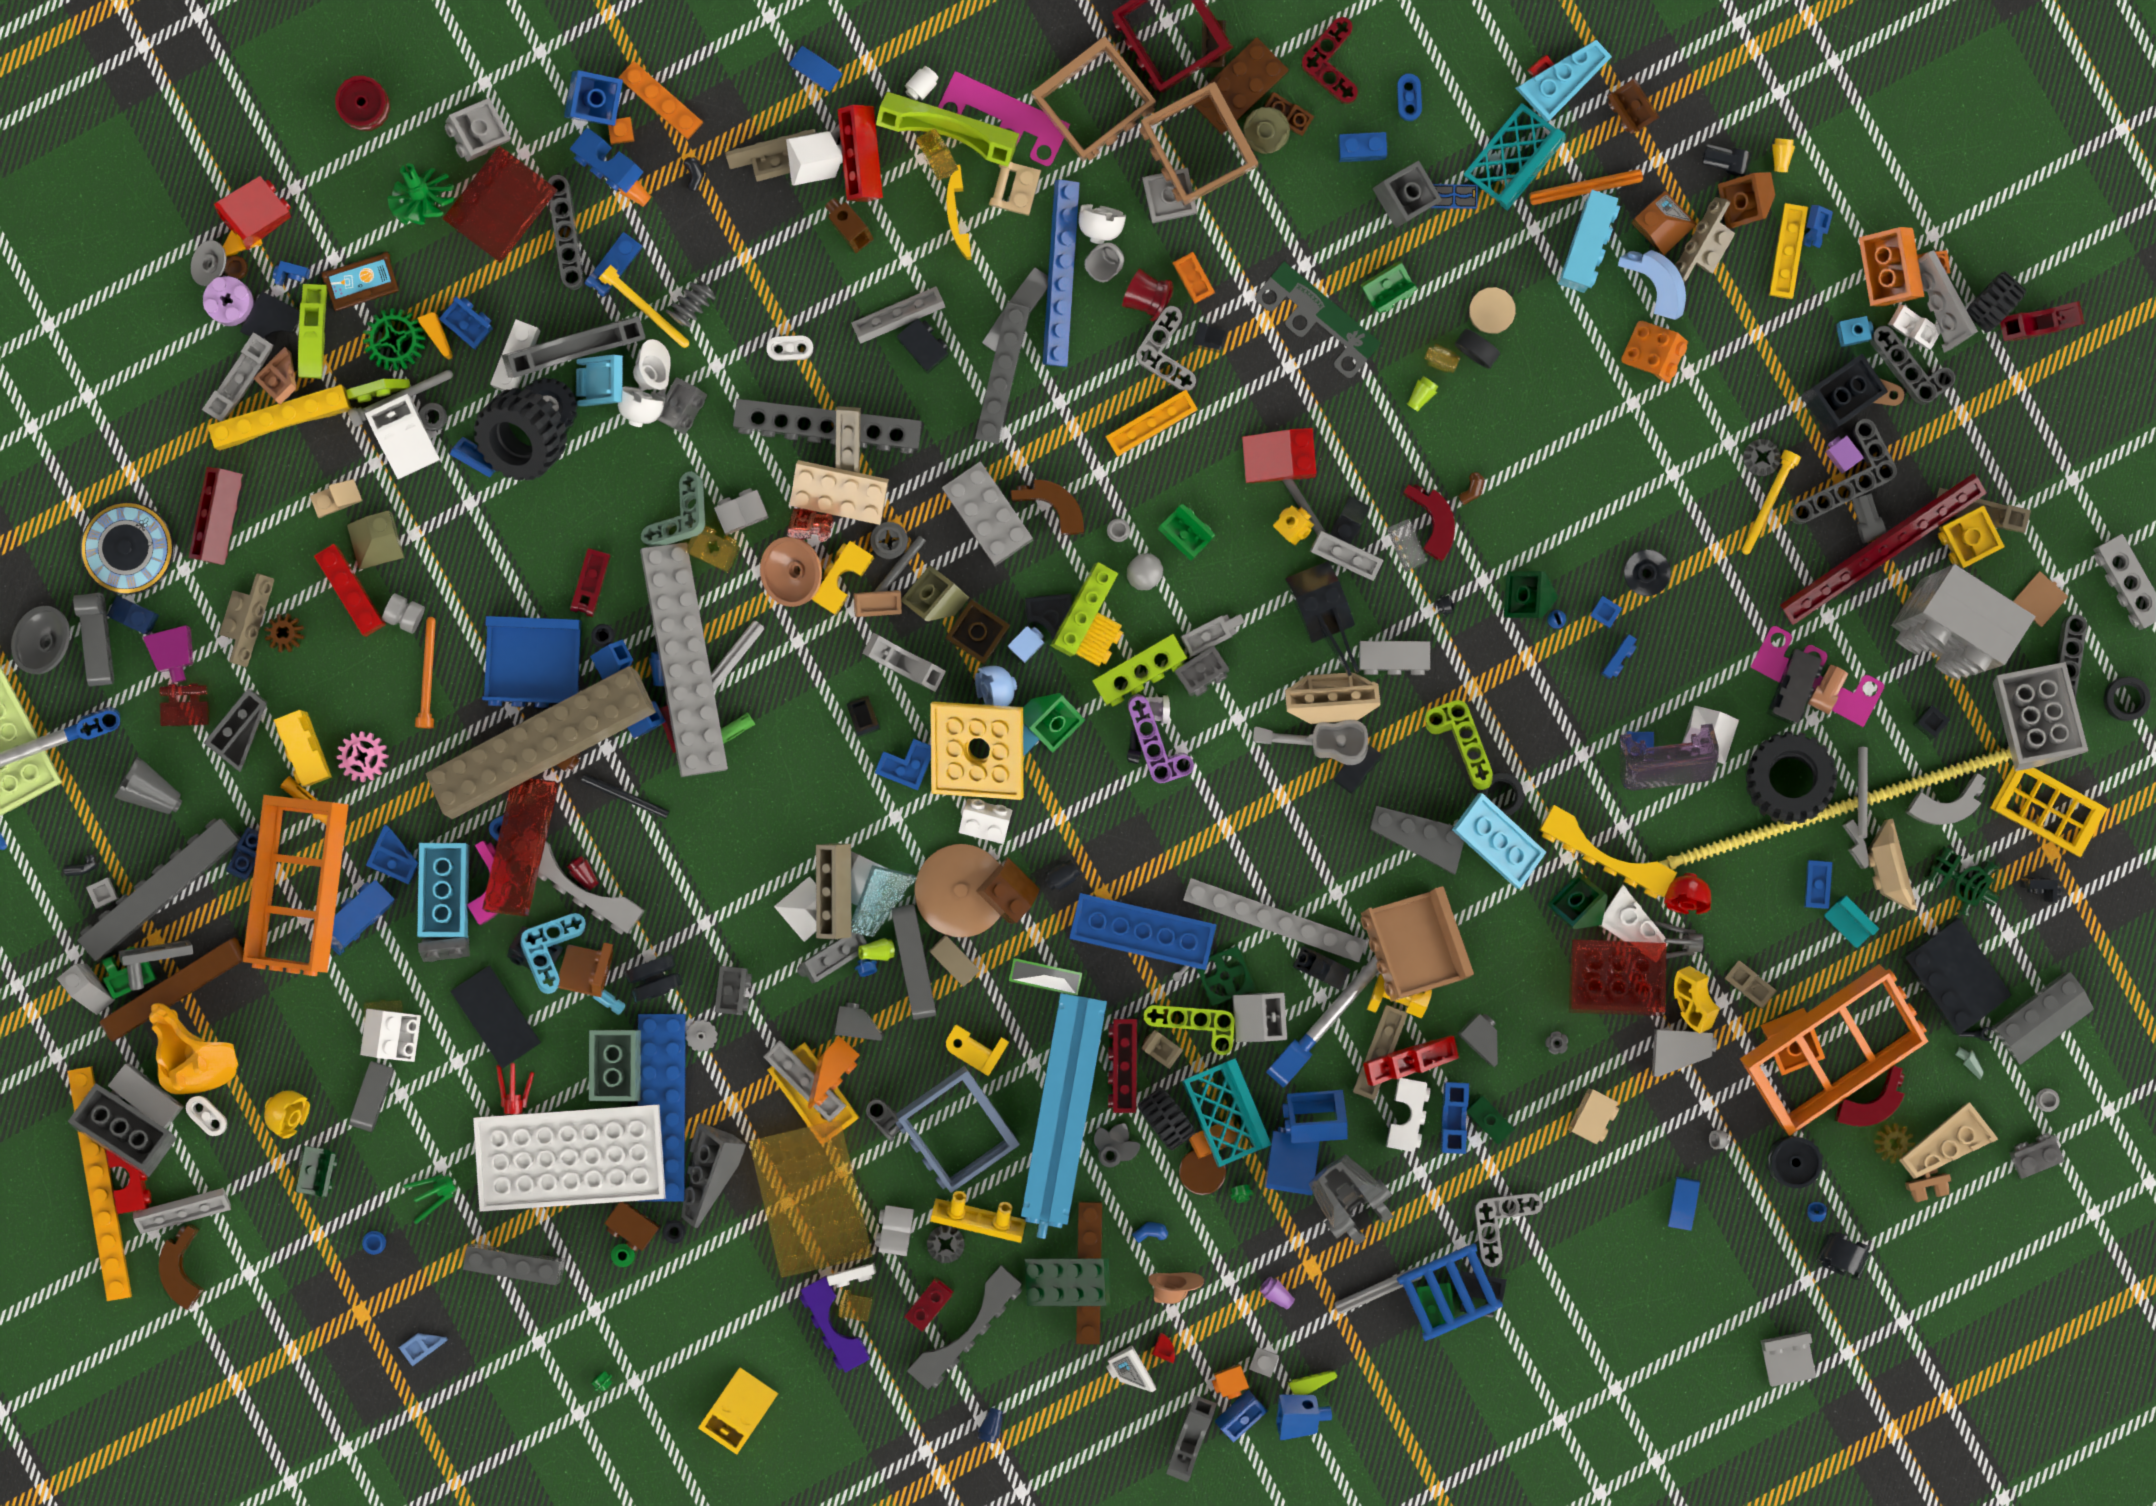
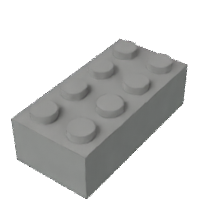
[942,461,1033,566]

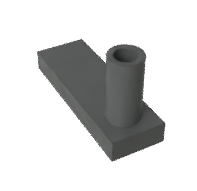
[797,928,867,983]
[119,940,193,990]

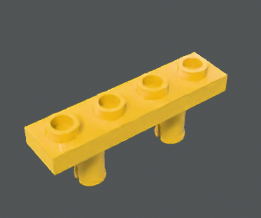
[930,1191,1026,1243]

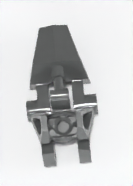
[1309,1154,1394,1245]

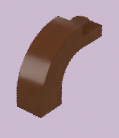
[1011,480,1084,536]
[159,1224,204,1310]

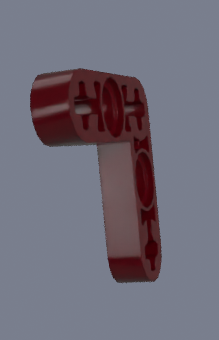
[1301,17,1358,104]

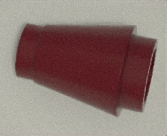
[566,855,599,891]

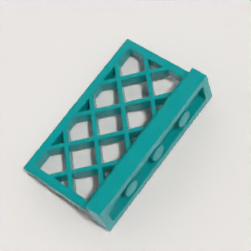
[1464,103,1566,211]
[1182,1059,1271,1167]

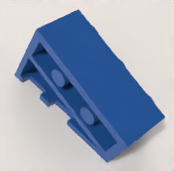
[331,880,395,956]

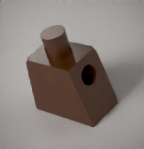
[825,198,874,253]

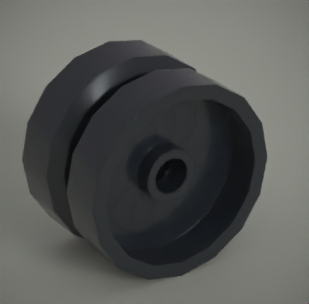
[624,954,684,1002]
[1767,1136,1822,1188]

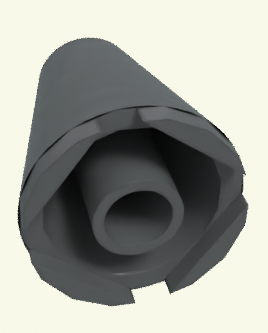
[114,757,183,814]

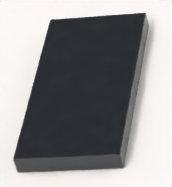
[450,965,542,1069]

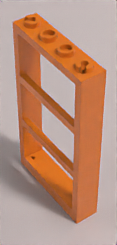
[243,795,348,976]
[1740,964,1928,1136]

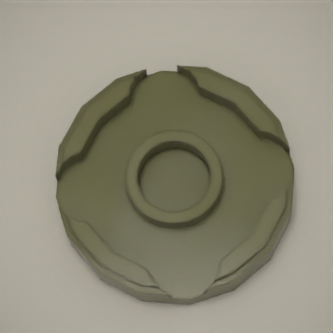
[1244,107,1290,154]

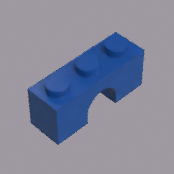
[570,128,643,193]
[1440,1082,1469,1154]

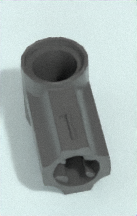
[1851,494,1886,543]

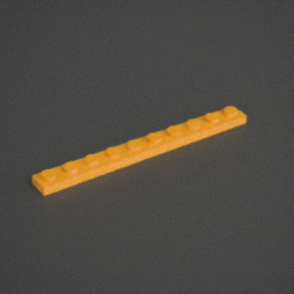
[68,1067,132,1301]

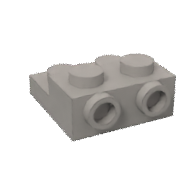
[445,98,511,162]

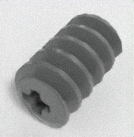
[665,277,716,328]

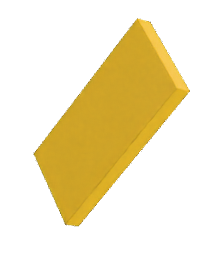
[767,1042,860,1145]

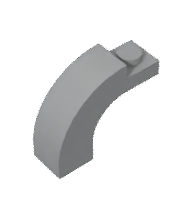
[862,633,946,692]
[1905,773,1986,825]

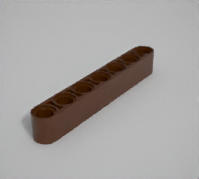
[99,937,244,1042]

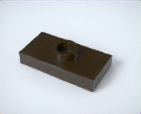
[1202,20,1226,68]

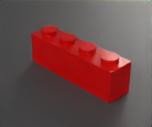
[838,105,883,202]
[314,544,386,637]

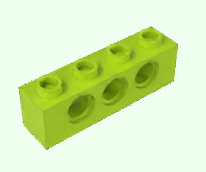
[1050,562,1118,657]
[1092,634,1187,707]

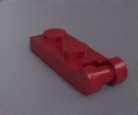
[570,548,611,617]

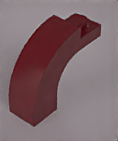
[2000,301,2085,341]
[1403,484,1455,563]
[1834,1066,1905,1127]

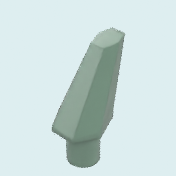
[1955,1047,1984,1079]

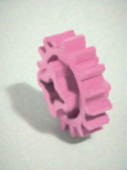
[337,732,389,782]

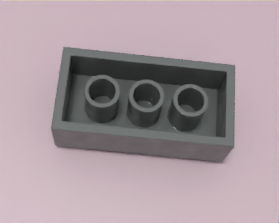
[68,1083,177,1177]

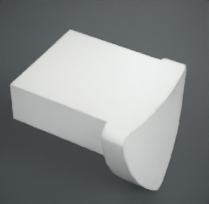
[1140,695,1170,724]

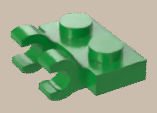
[102,946,157,999]

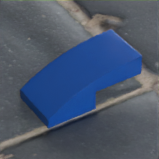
[789,46,842,93]
[1668,1177,1700,1230]

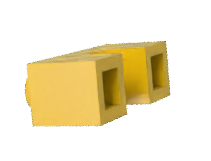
[812,541,874,616]

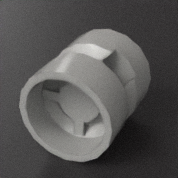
[382,593,425,634]

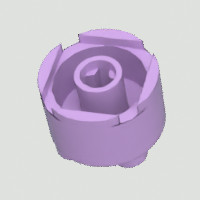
[203,276,254,326]

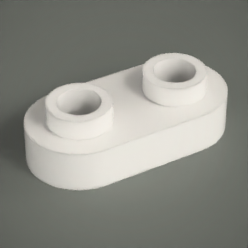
[767,336,813,361]
[186,1096,227,1136]

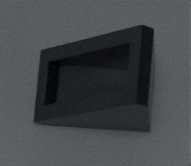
[847,696,881,738]

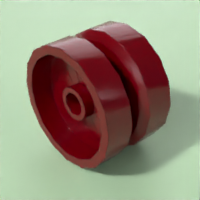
[335,76,390,132]

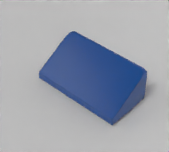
[1215,1390,1268,1443]

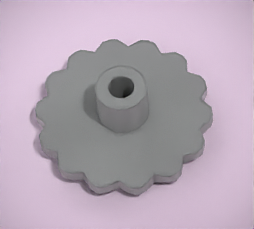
[685,1020,718,1052]

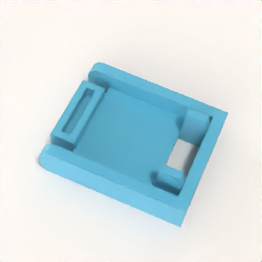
[576,355,622,406]

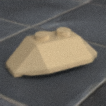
[1285,673,1380,724]
[1868,819,1917,910]

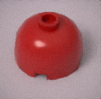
[1664,873,1711,914]

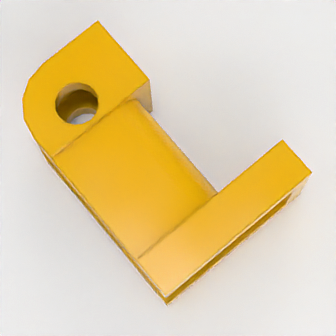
[1367,974,1432,1018]
[946,1024,1009,1076]

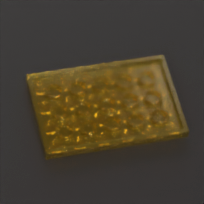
[749,1119,873,1278]

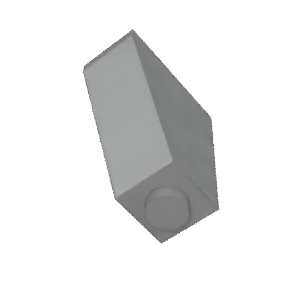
[57,964,115,1015]
[1652,1029,1717,1077]

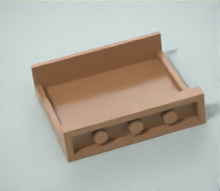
[1361,886,1474,1002]

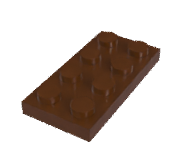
[1193,37,1289,135]

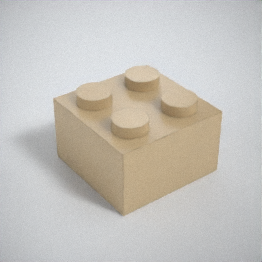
[1567,1088,1619,1144]

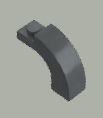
[1166,1395,1217,1482]

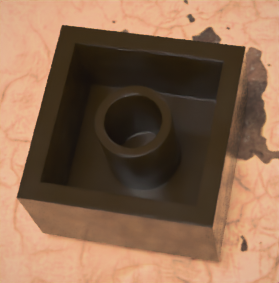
[945,599,1010,665]

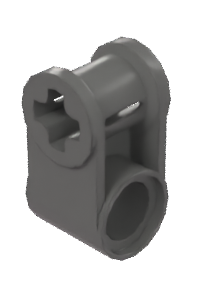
[866,1098,900,1142]

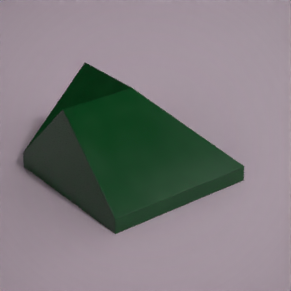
[1504,571,1559,618]
[1547,872,1608,930]

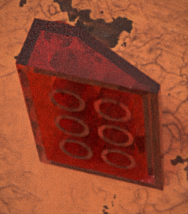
[442,146,557,263]
[1569,939,1666,1016]

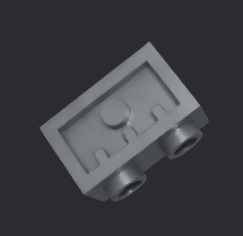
[657,377,707,435]
[1175,645,1229,697]
[2009,1133,2065,1179]

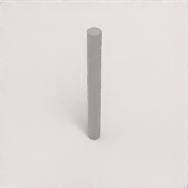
[1858,747,1868,838]

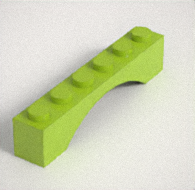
[876,92,1019,167]

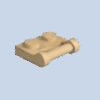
[989,162,1041,216]

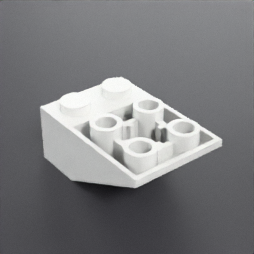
[365,394,440,479]

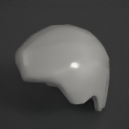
[1085,243,1124,283]

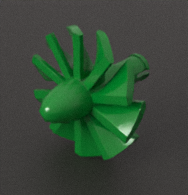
[387,163,454,225]

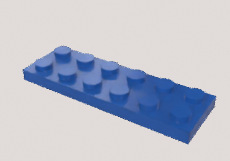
[1069,893,1217,970]

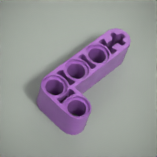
[1128,694,1194,783]

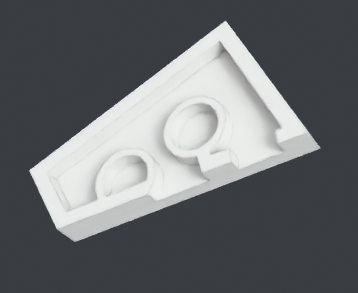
[1600,885,1669,962]

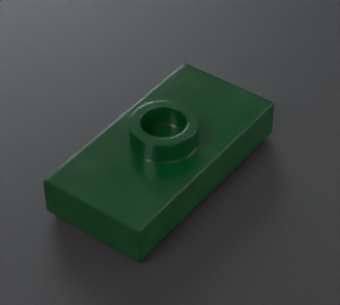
[1466,1095,1515,1145]

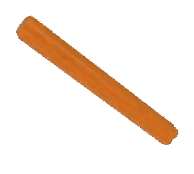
[1529,169,1643,205]

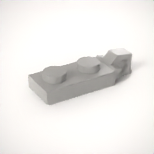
[1180,614,1245,657]

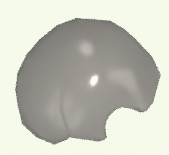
[1127,553,1163,590]

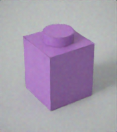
[1825,436,1864,474]

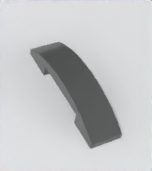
[982,267,1048,352]

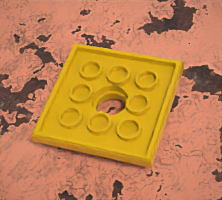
[930,702,1024,800]

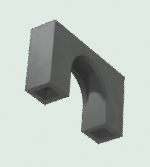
[463,1243,566,1285]

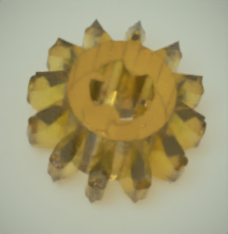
[1874,1123,1915,1163]

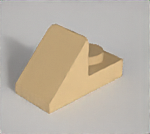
[310,479,363,518]

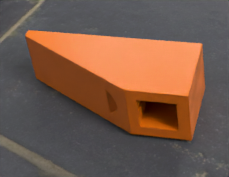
[808,1036,860,1109]

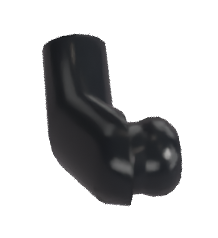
[683,157,704,192]

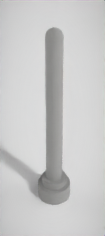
[347,370,453,427]

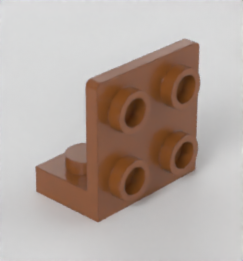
[558,943,613,997]

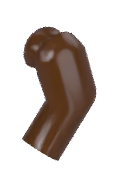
[1458,472,1485,506]

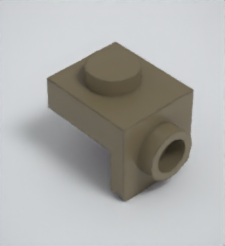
[1141,1030,1183,1069]

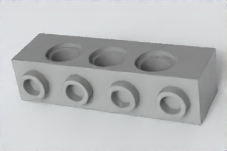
[2093,534,2156,630]

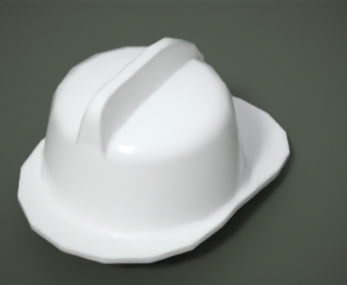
[633,339,671,391]

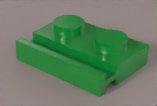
[1416,1282,1457,1333]

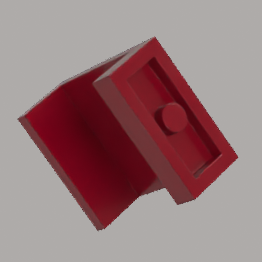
[904,1277,954,1332]

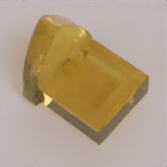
[839,1290,873,1322]

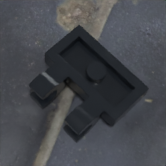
[1456,1271,1507,1318]

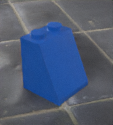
[1264,1127,1320,1195]

